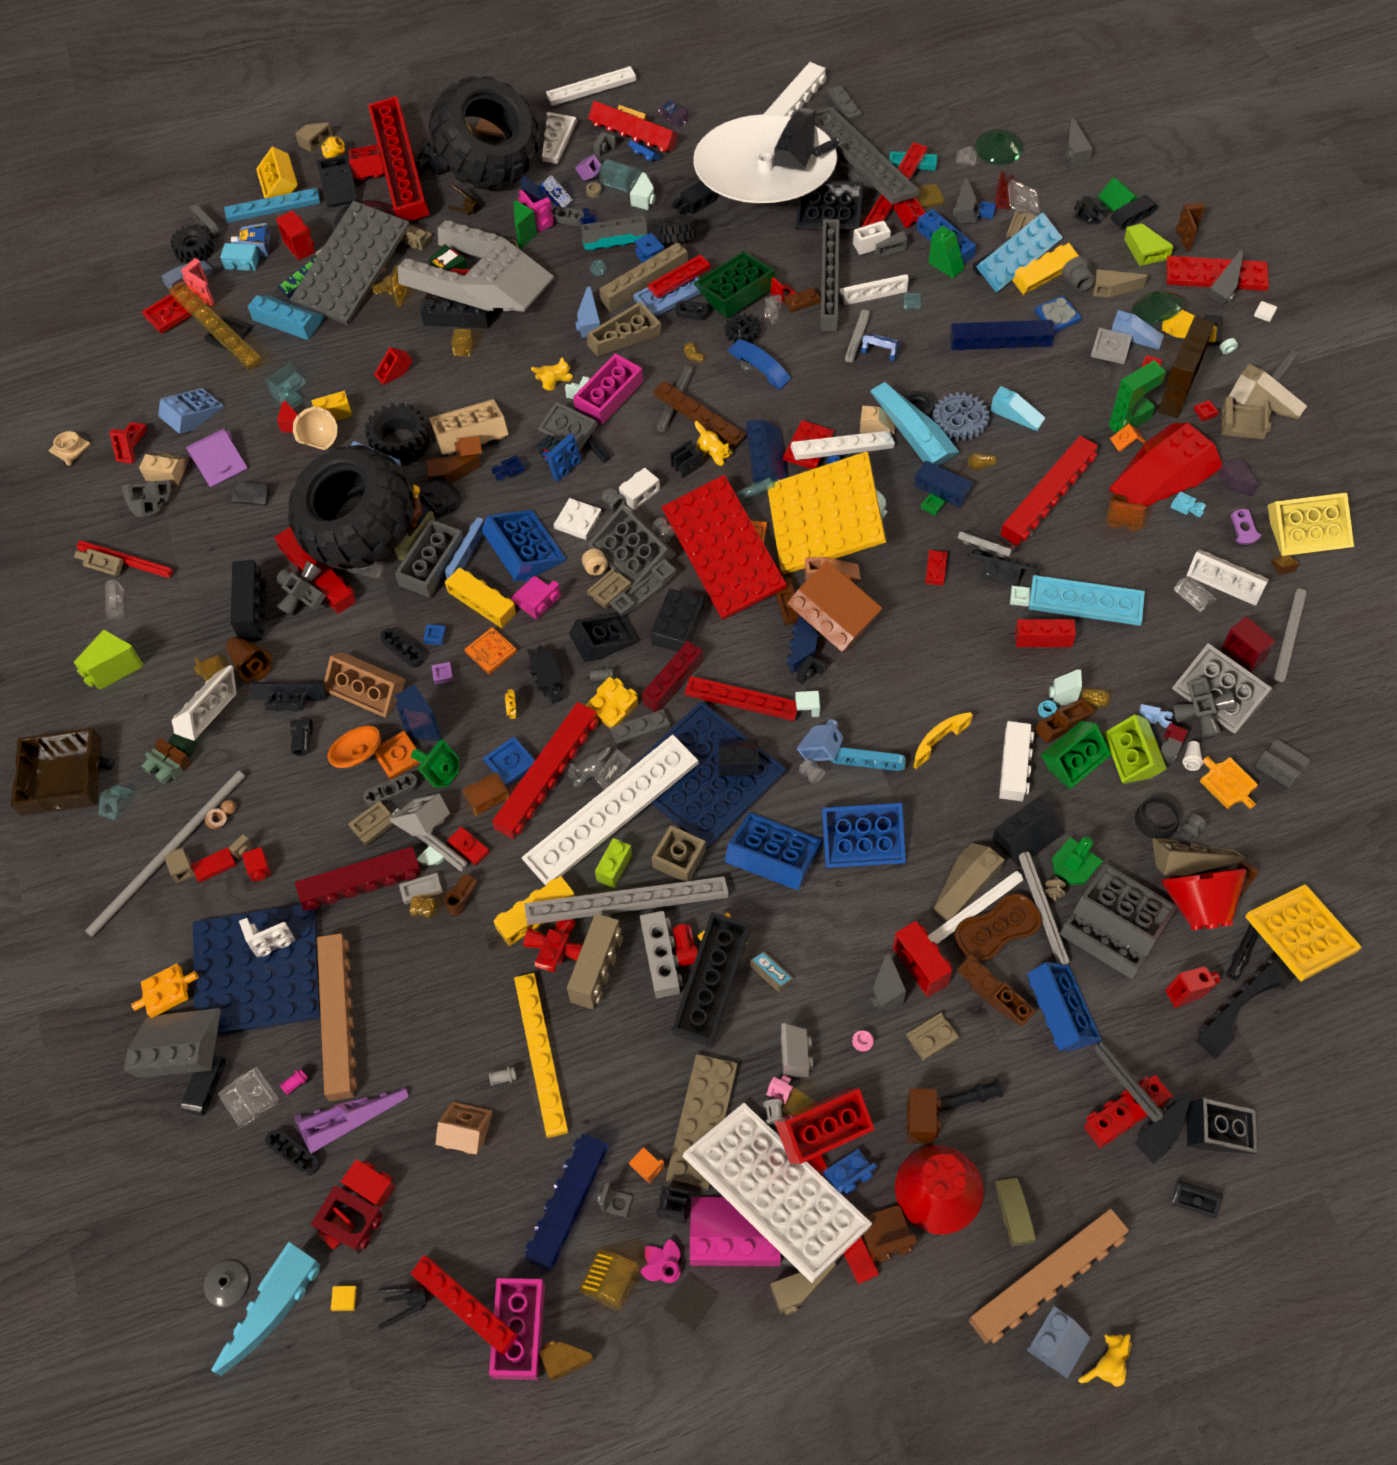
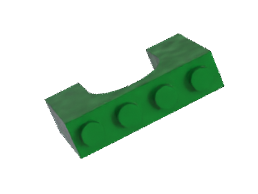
[1108,360,1166,433]

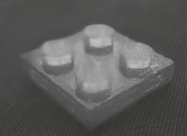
[1008,179,1040,216]

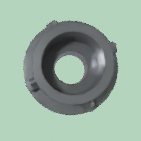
[1062,256,1095,293]

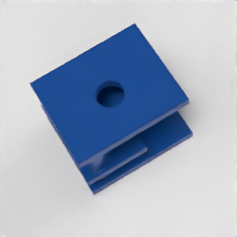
[634,233,664,262]

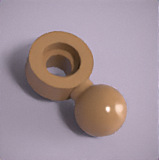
[205,800,236,829]

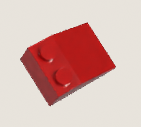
[348,144,384,180]

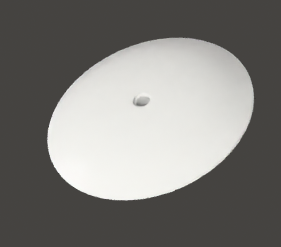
[694,114,837,203]

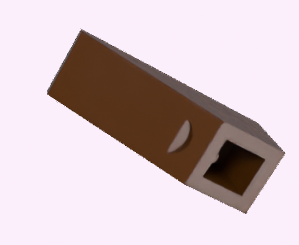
[427,454,482,483]

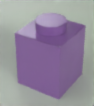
[575,155,603,181]

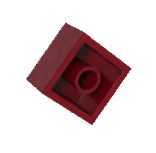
[1221,617,1275,673]

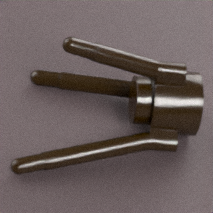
[448,183,480,215]

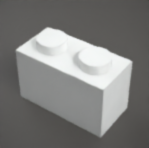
[853,221,891,255]
[619,468,660,510]

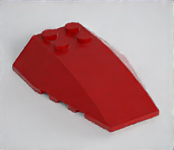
[1109,423,1223,512]

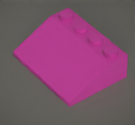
[690,1197,781,1266]

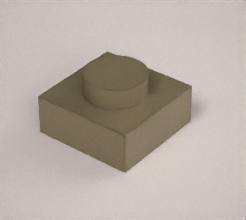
[229,835,253,860]

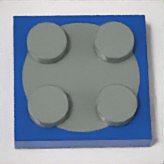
[1034,296,1082,333]

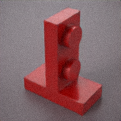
[109,422,147,464]

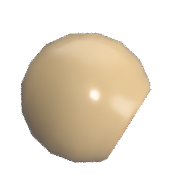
[293,407,338,450]

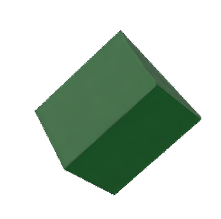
[1098,177,1139,212]
[514,201,537,248]

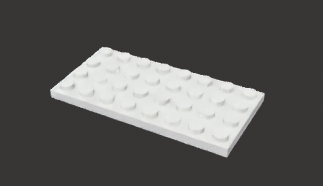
[683,1103,872,1283]

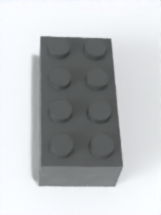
[395,519,463,598]

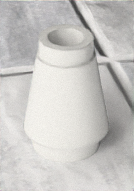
[1183,741,1203,771]

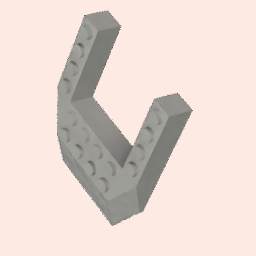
[398,220,554,311]

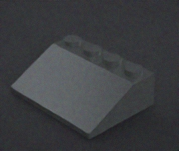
[587,504,676,589]
[124,1008,221,1078]

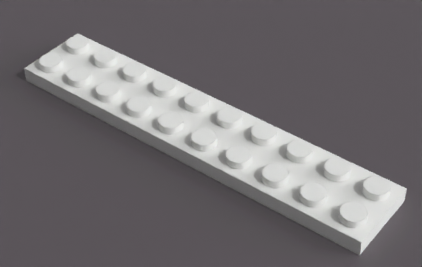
[522,735,699,886]

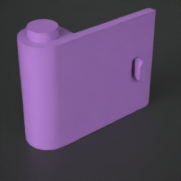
[186,429,248,488]

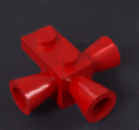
[523,919,583,973]

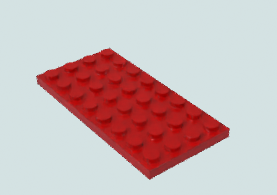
[661,475,787,620]

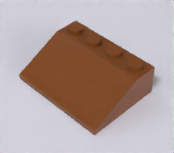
[787,560,883,652]

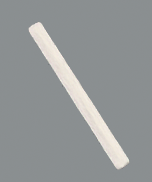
[928,871,1023,944]

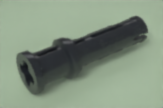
[939,1078,1003,1112]

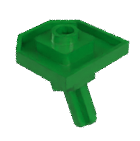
[410,739,459,788]
[1051,836,1103,885]

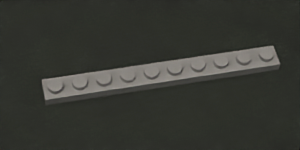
[524,877,728,925]

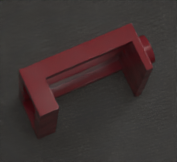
[310,1185,383,1254]

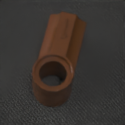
[444,874,478,916]

